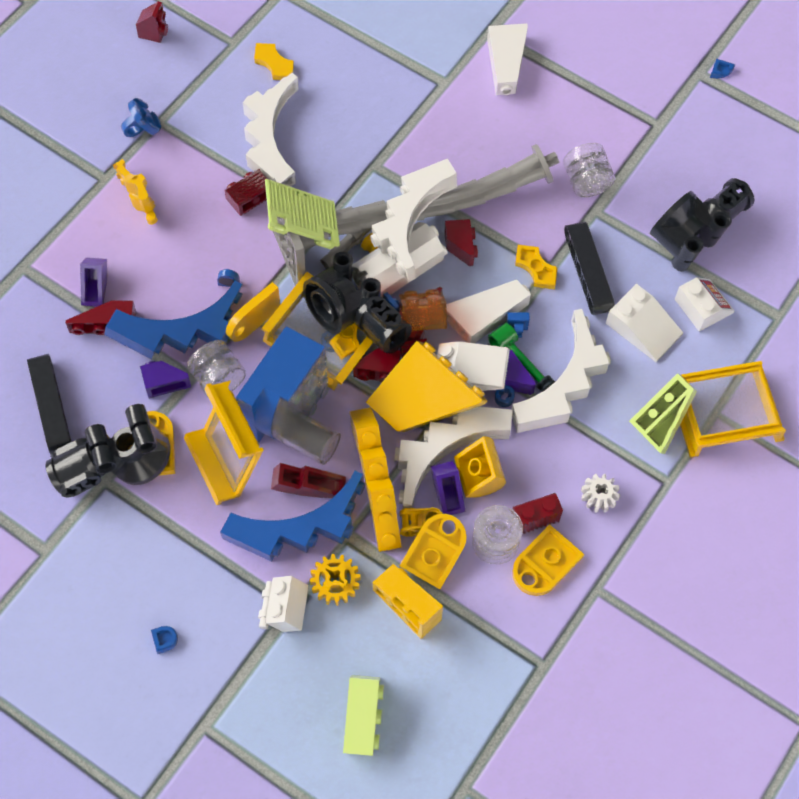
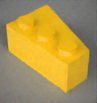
[373,564,443,639]

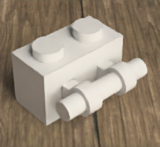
[258,576,309,632]

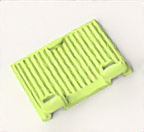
[265,179,340,249]

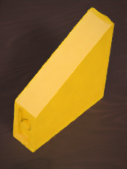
[366,341,487,432]

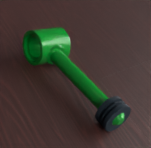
[488,323,555,392]

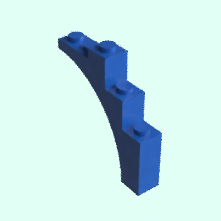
[104,281,243,360]
[220,470,366,562]

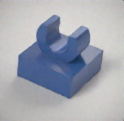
[506,312,530,338]

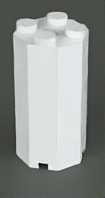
[352,222,448,298]

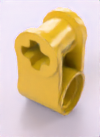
[399,507,443,537]

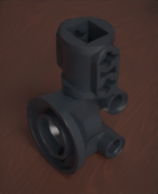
[650,178,755,272]
[303,251,412,353]
[45,404,170,498]

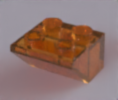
[399,289,447,331]

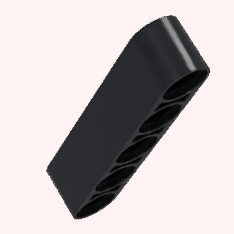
[564,222,614,315]
[27,353,72,455]

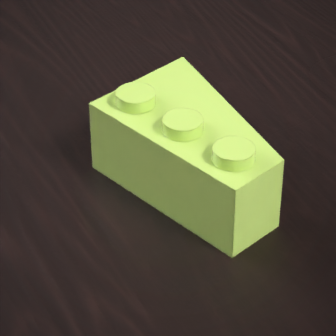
[629,373,697,454]
[343,675,384,756]

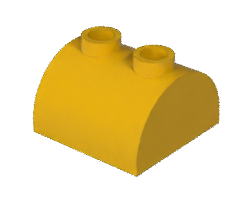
[454,436,506,498]

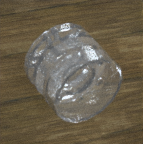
[563,143,616,197]
[187,340,246,398]
[472,505,523,564]

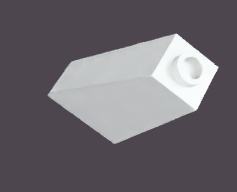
[487,23,528,95]
[443,280,531,343]

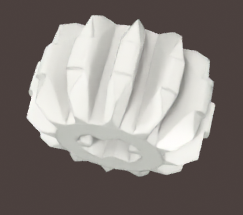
[581,474,620,513]

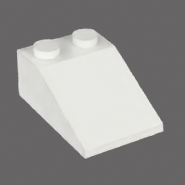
[606,284,683,362]
[437,341,510,391]

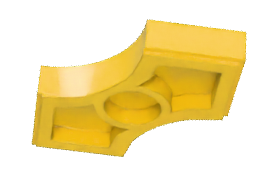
[254,43,294,80]
[515,245,557,289]
[329,323,360,360]

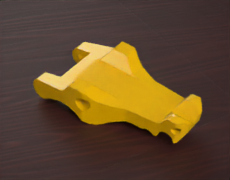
[113,159,158,225]

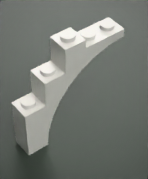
[243,73,299,187]
[370,159,457,282]
[512,309,611,433]
[394,407,512,509]

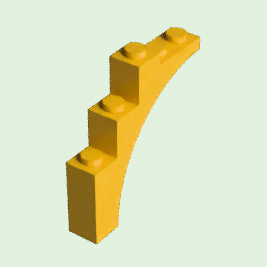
[349,407,402,552]

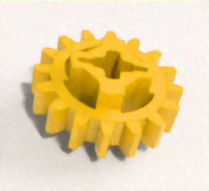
[310,554,361,606]

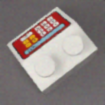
[675,277,734,332]

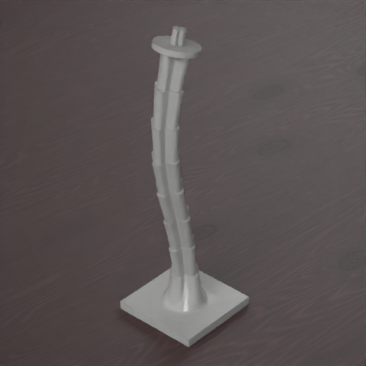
[270,144,560,286]

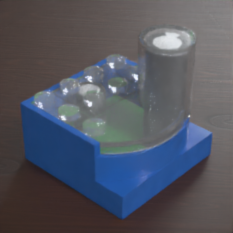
[236,326,341,465]

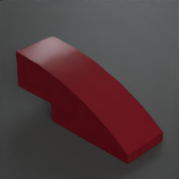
[271,463,346,498]

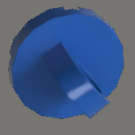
[121,98,161,137]

